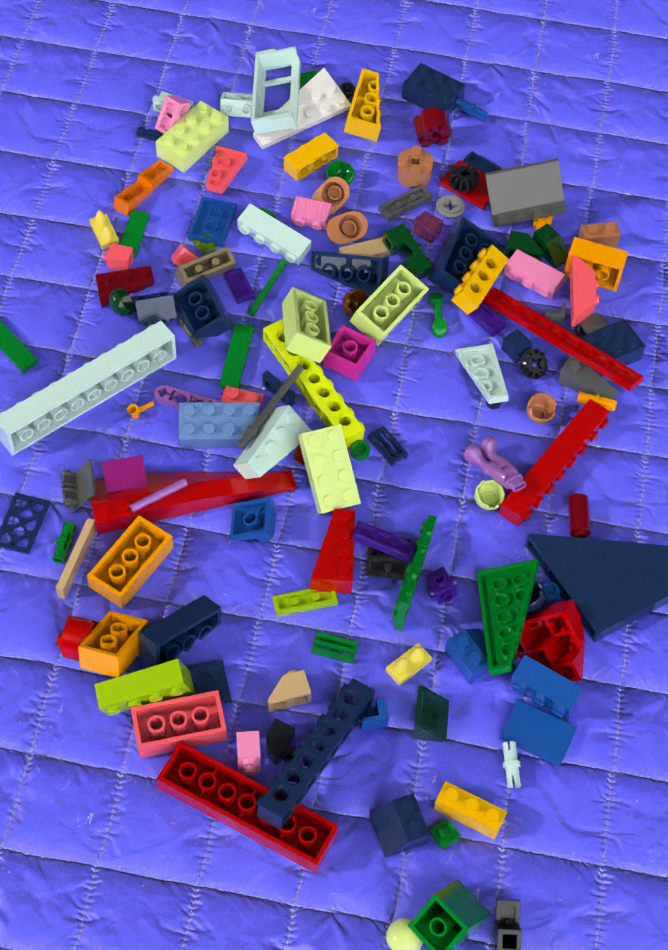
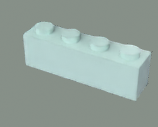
[237,204,311,266]

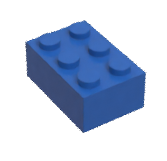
[511,655,583,720]

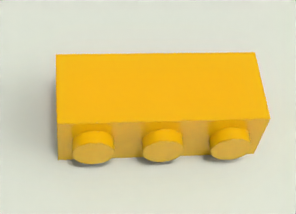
[284,132,338,182]
[433,781,507,840]

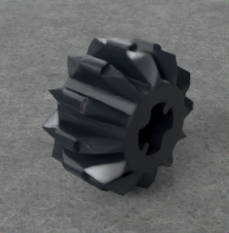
[449,164,479,194]

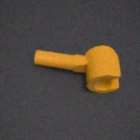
[127,401,154,419]

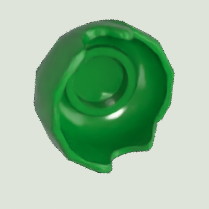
[326,159,355,185]

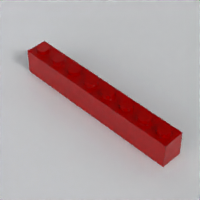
[499,399,610,527]

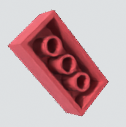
[130,690,227,758]

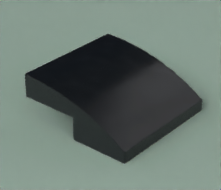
[366,538,411,580]

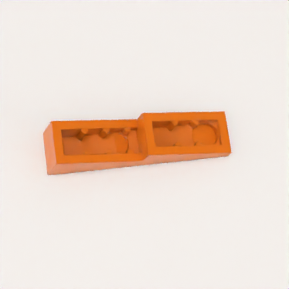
[114,160,174,216]

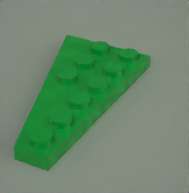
[392,514,437,632]
[477,559,539,676]

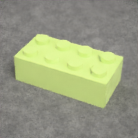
[156,101,229,173]
[350,265,429,346]
[282,287,331,363]
[298,424,361,514]

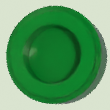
[350,440,370,461]

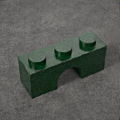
[382,223,432,280]

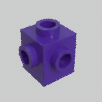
[425,566,458,605]

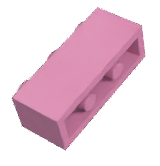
[504,249,565,300]

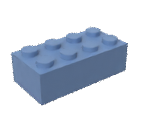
[179,402,259,449]

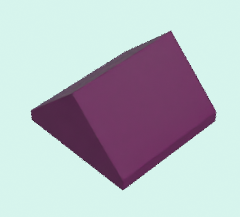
[102,455,148,493]

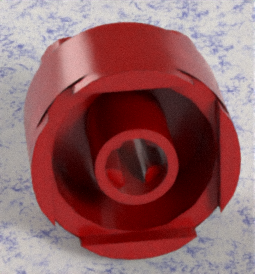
[57,615,99,662]

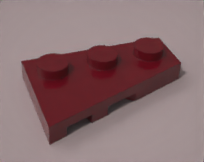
[95,266,154,308]

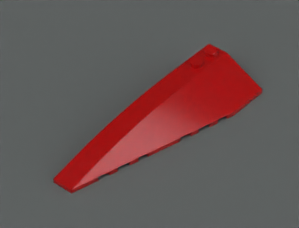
[89,471,296,535]

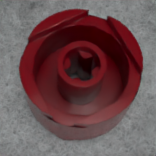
[413,107,452,148]

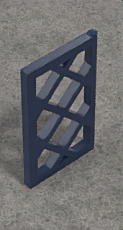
[0,493,50,555]

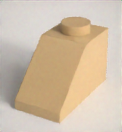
[268,670,311,712]

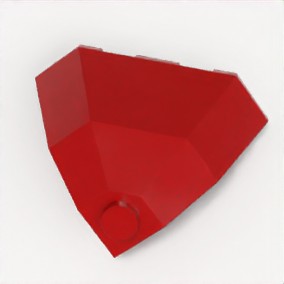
[516,599,585,682]

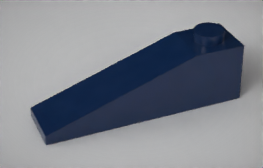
[311,251,389,295]

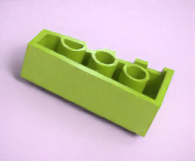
[94,659,195,716]

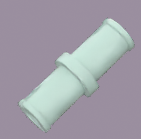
[502,741,521,789]

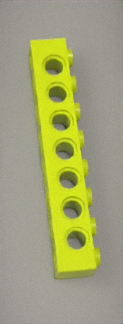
[263,319,365,448]

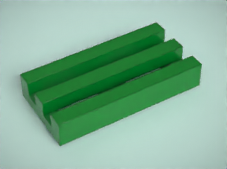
[311,631,358,664]

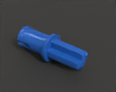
[454,97,488,122]

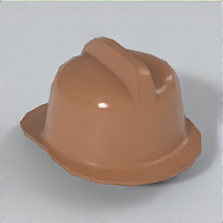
[312,176,350,215]
[326,211,368,245]

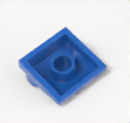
[230,497,276,542]

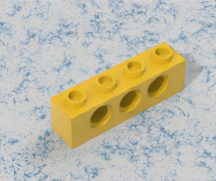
[451,244,509,315]

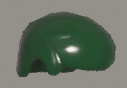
[109,288,135,317]

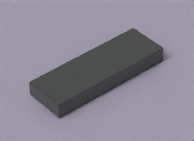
[378,184,433,222]

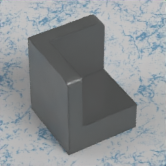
[544,303,566,327]

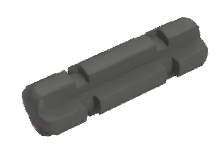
[178,317,204,348]

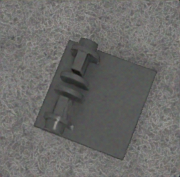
[61,459,95,513]

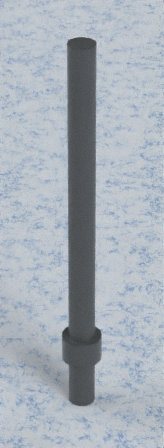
[237,365,304,449]

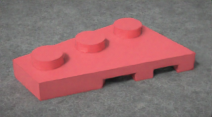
[206,145,248,194]

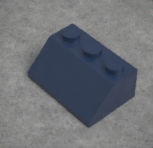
[173,274,234,338]

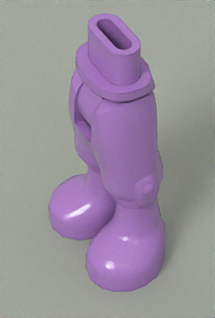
[464,436,526,492]

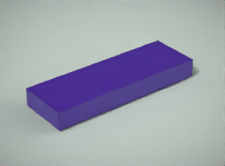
[352,521,416,563]

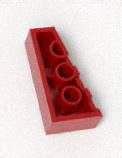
[310,508,355,594]

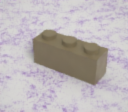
[175,247,236,288]

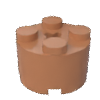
[397,145,434,188]

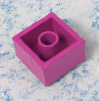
[323,325,376,382]

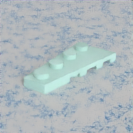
[455,343,508,404]

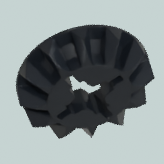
[520,349,548,379]

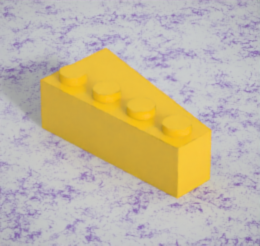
[344,68,381,142]

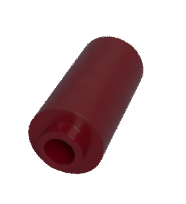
[568,493,591,538]

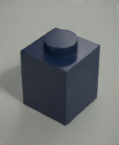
[501,329,533,364]

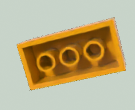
[87,516,174,609]

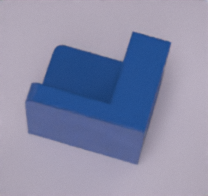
[360,698,389,730]

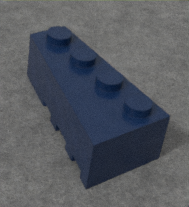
[139,595,221,669]

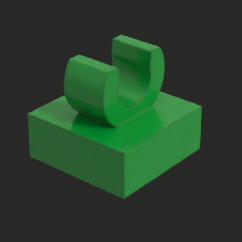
[429,818,461,851]

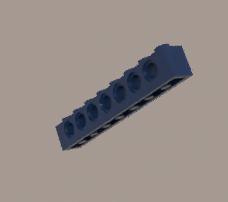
[256,678,375,830]

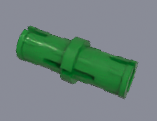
[52,522,77,564]

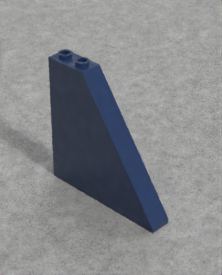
[525,534,668,643]

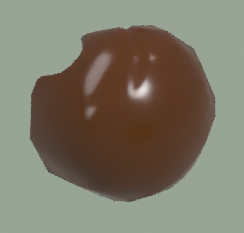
[342,288,369,318]

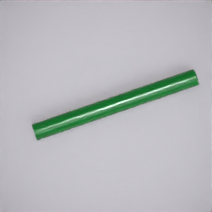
[248,259,288,317]

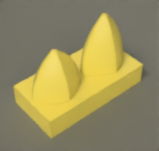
[89,210,120,250]
[385,643,432,686]

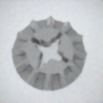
[436,195,465,220]

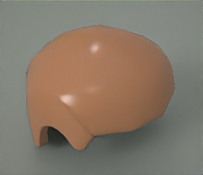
[526,392,557,424]

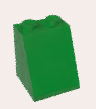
[408,879,491,950]

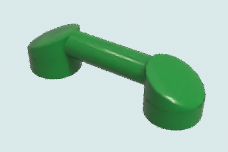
[428,292,447,338]

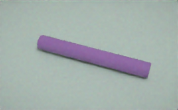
[129,478,188,512]

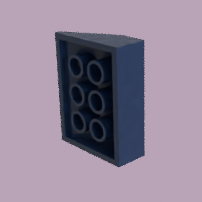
[428,216,506,293]

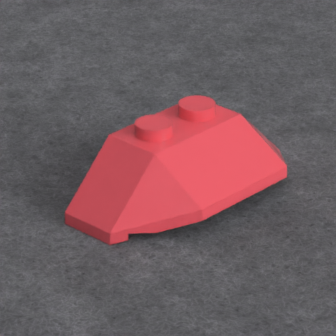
[569,255,599,327]

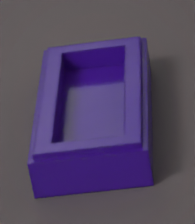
[224,267,255,304]
[468,302,506,337]

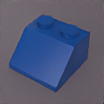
[445,628,489,684]

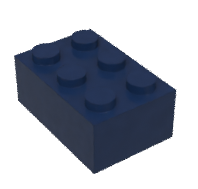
[401,63,465,116]
[580,318,645,377]

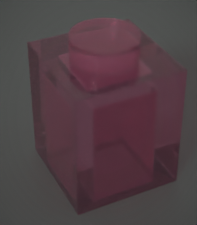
[413,211,443,243]

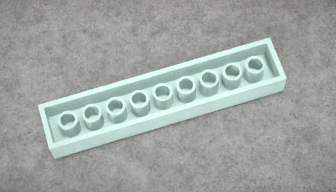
[0,321,176,456]

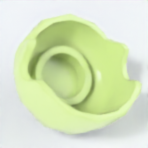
[474,480,505,510]
[386,918,423,950]

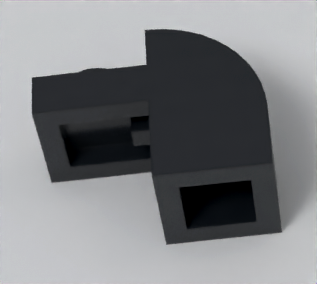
[266,718,303,767]
[493,898,522,950]

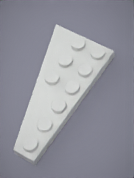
[253,68,351,150]

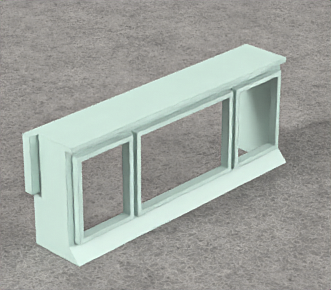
[251,47,301,137]

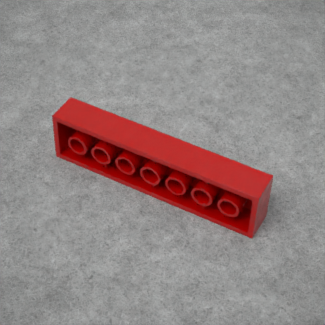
[156,742,339,874]

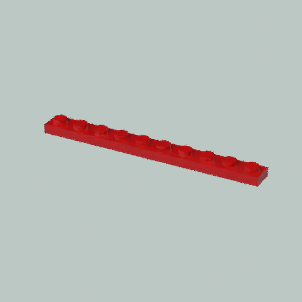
[482,288,643,391]

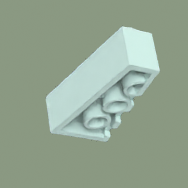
[233,405,311,479]

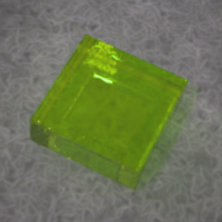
[192,232,218,255]

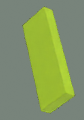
[272,588,338,617]

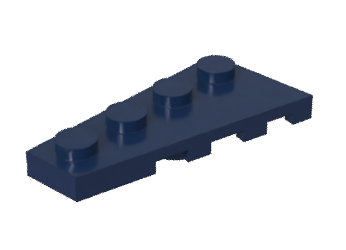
[187,660,232,703]

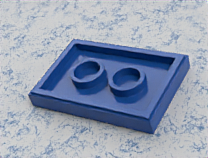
[188,196,237,247]
[499,700,577,767]

